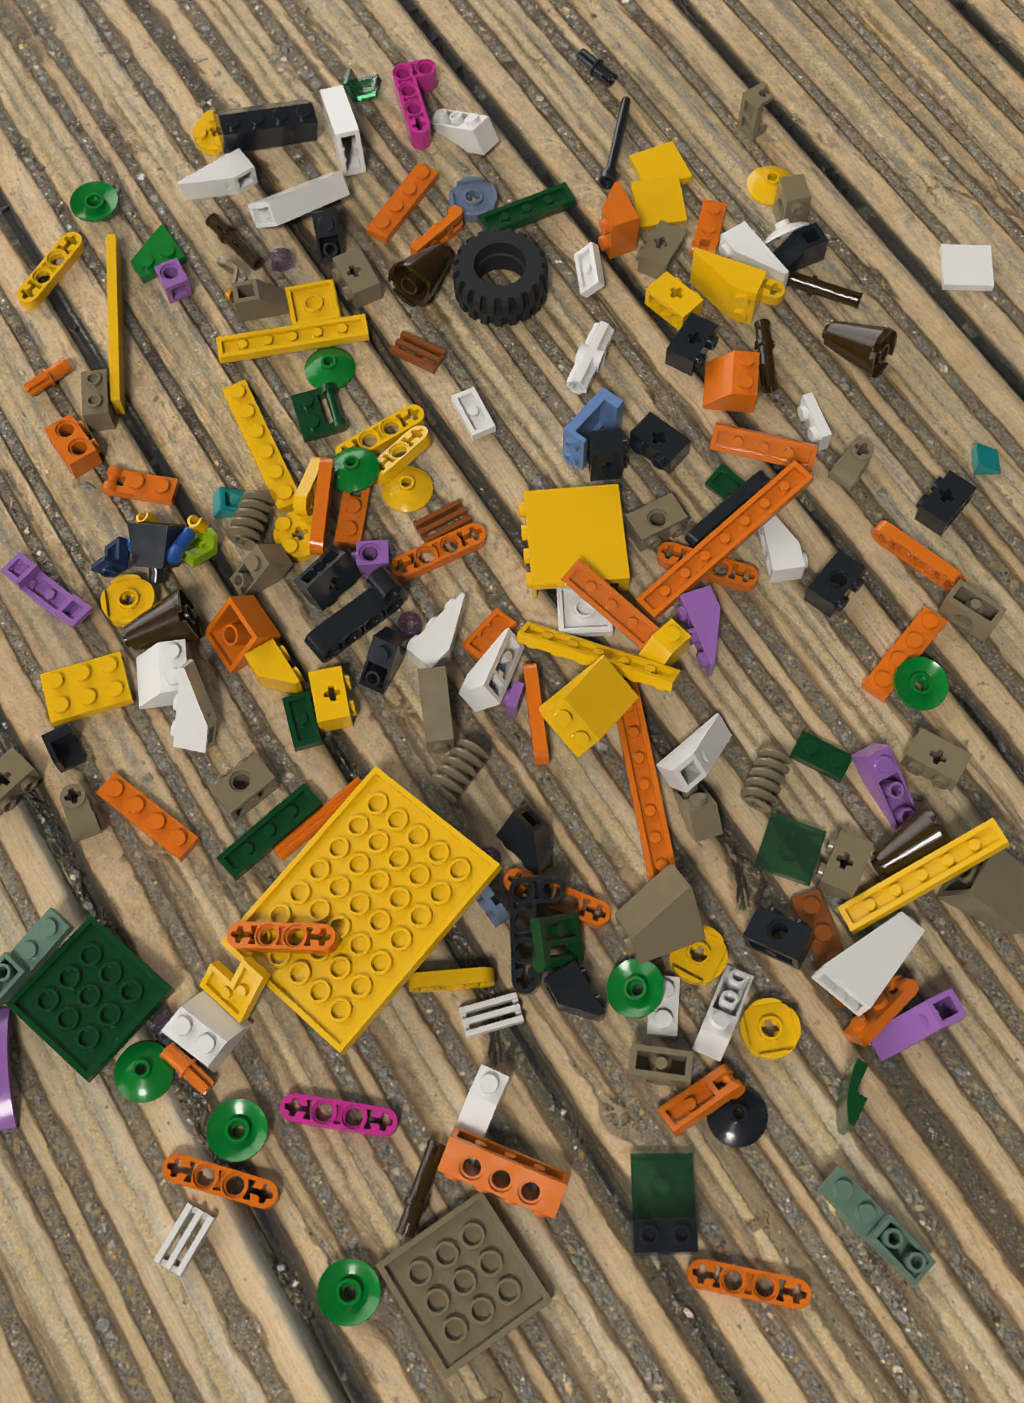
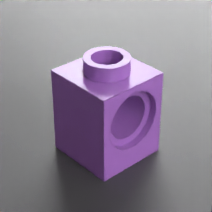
[154,258,193,304]
[351,539,391,577]

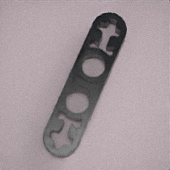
[685,470,772,548]

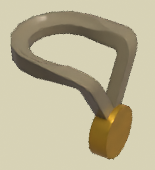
[216,257,248,302]

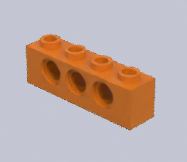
[437,1126,571,1219]

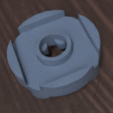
[449,177,497,222]
[476,886,510,927]

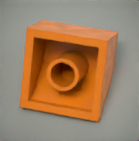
[598,181,640,259]
[702,350,760,413]
[203,595,281,674]

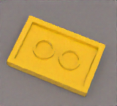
[40,651,134,727]

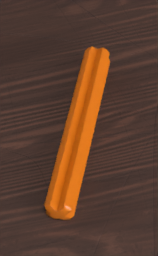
[273,777,362,860]

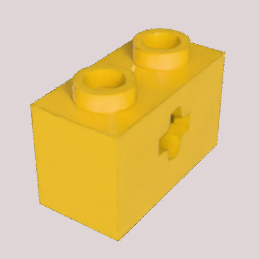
[645,271,704,331]
[308,666,357,733]

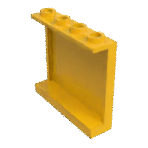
[519,484,630,598]

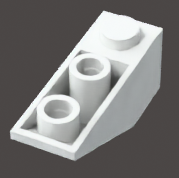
[429,109,499,155]
[177,148,258,201]
[406,592,466,669]
[170,659,217,753]
[656,713,732,793]
[692,964,754,1062]

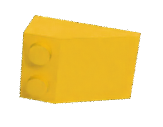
[689,247,767,325]
[538,655,639,758]

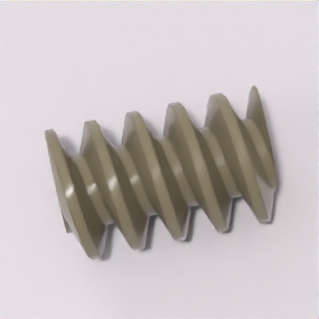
[227,490,275,551]
[430,739,489,803]
[740,748,793,813]

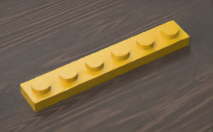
[216,314,370,364]
[222,380,297,515]
[516,621,681,692]
[837,818,1010,934]

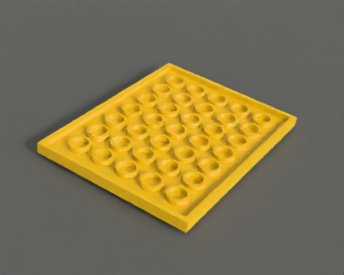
[221,766,502,1055]

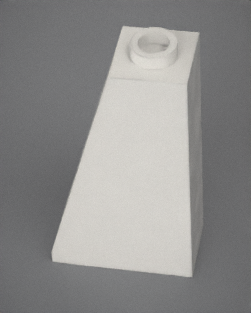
[320,85,367,177]
[248,171,350,228]
[811,911,925,1017]

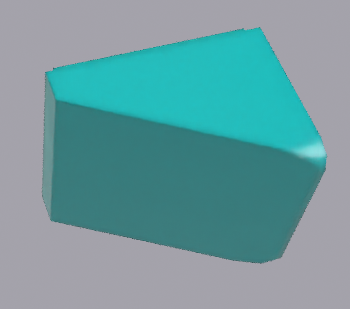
[971,443,1001,475]
[213,487,244,518]

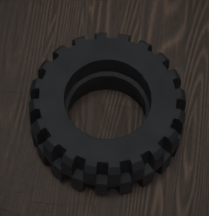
[453,228,548,327]

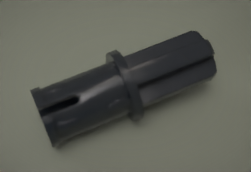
[576,48,617,88]

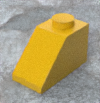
[638,618,691,667]

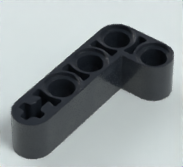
[304,566,405,663]
[509,876,567,996]

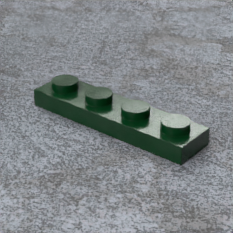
[477,182,576,232]
[216,783,323,881]

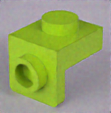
[182,527,218,568]

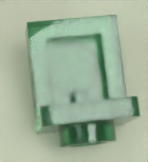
[342,69,382,103]

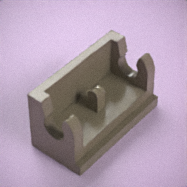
[737,81,773,142]

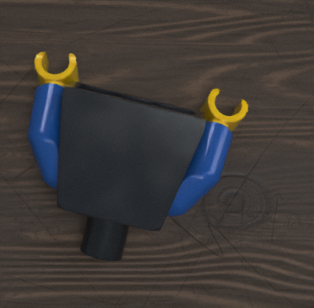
[127,512,209,583]

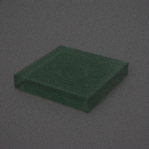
[753,813,827,887]
[630,1153,696,1219]

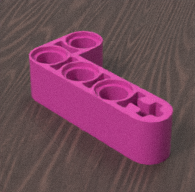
[392,59,437,150]

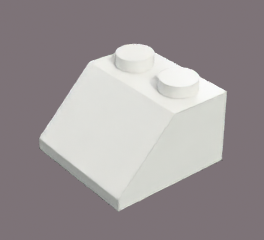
[136,639,192,709]
[161,990,253,1073]

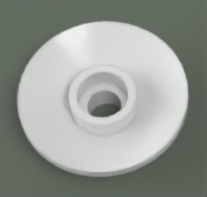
[764,218,810,246]

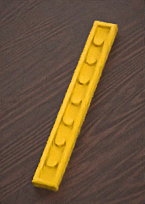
[106,234,126,415]

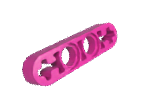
[280,1093,399,1138]

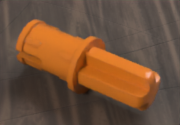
[23,357,73,397]
[160,1042,215,1095]

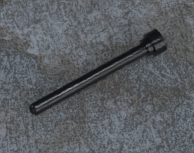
[598,96,631,190]

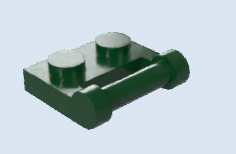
[290,382,348,443]
[530,912,584,973]

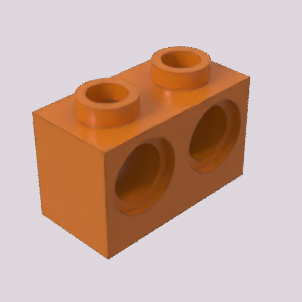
[44,413,103,478]

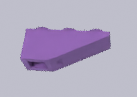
[676,585,721,677]
[851,743,917,831]
[870,988,968,1062]

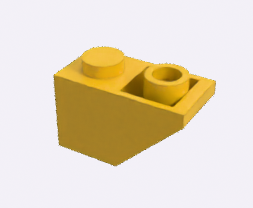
[244,639,304,694]

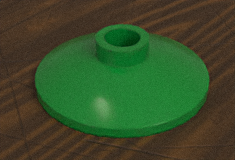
[70,181,119,222]
[305,347,355,390]
[333,447,380,493]
[894,657,949,711]
[606,959,665,1019]
[114,1041,175,1103]
[206,1098,268,1162]
[317,1258,381,1327]

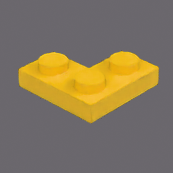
[199,956,271,1023]

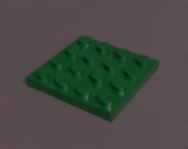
[5,915,175,1083]

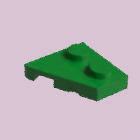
[130,224,187,284]

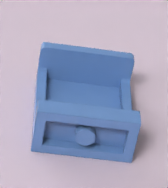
[563,387,624,470]

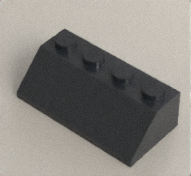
[213,99,318,154]

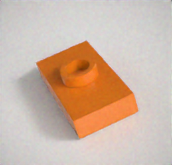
[461,607,518,661]

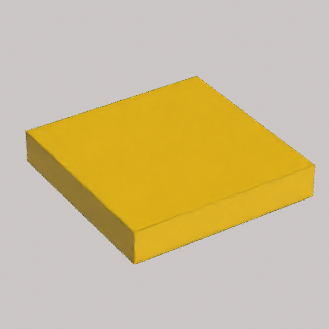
[629,141,692,185]
[630,175,687,231]
[285,279,341,325]

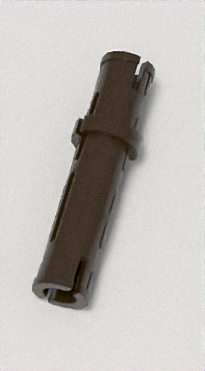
[205,213,264,271]
[786,270,863,309]
[754,319,777,393]
[395,1140,446,1239]

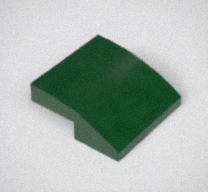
[836,1058,869,1135]

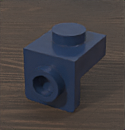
[91,536,130,578]

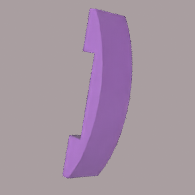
[0,552,93,629]
[0,1008,18,1131]

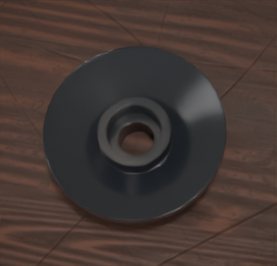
[706,1086,768,1148]

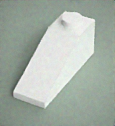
[718,221,789,287]
[758,515,808,583]
[459,628,525,712]
[455,1064,510,1166]

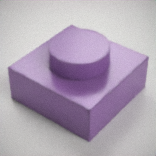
[502,680,525,718]

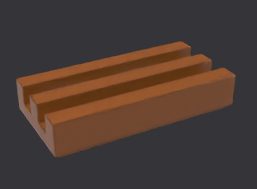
[390,330,446,374]
[413,499,472,544]

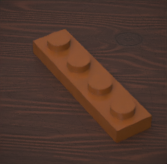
[790,889,846,1011]

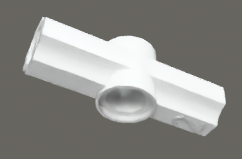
[566,321,615,395]

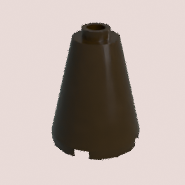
[388,243,452,307]
[822,321,897,378]
[122,589,203,650]
[870,804,952,878]

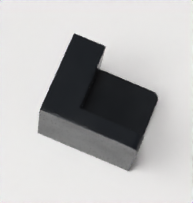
[41,723,86,773]

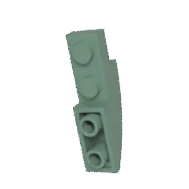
[0,908,74,1007]
[817,1166,936,1286]

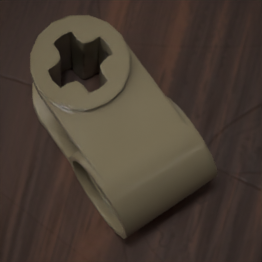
[828,439,874,491]
[60,784,103,842]

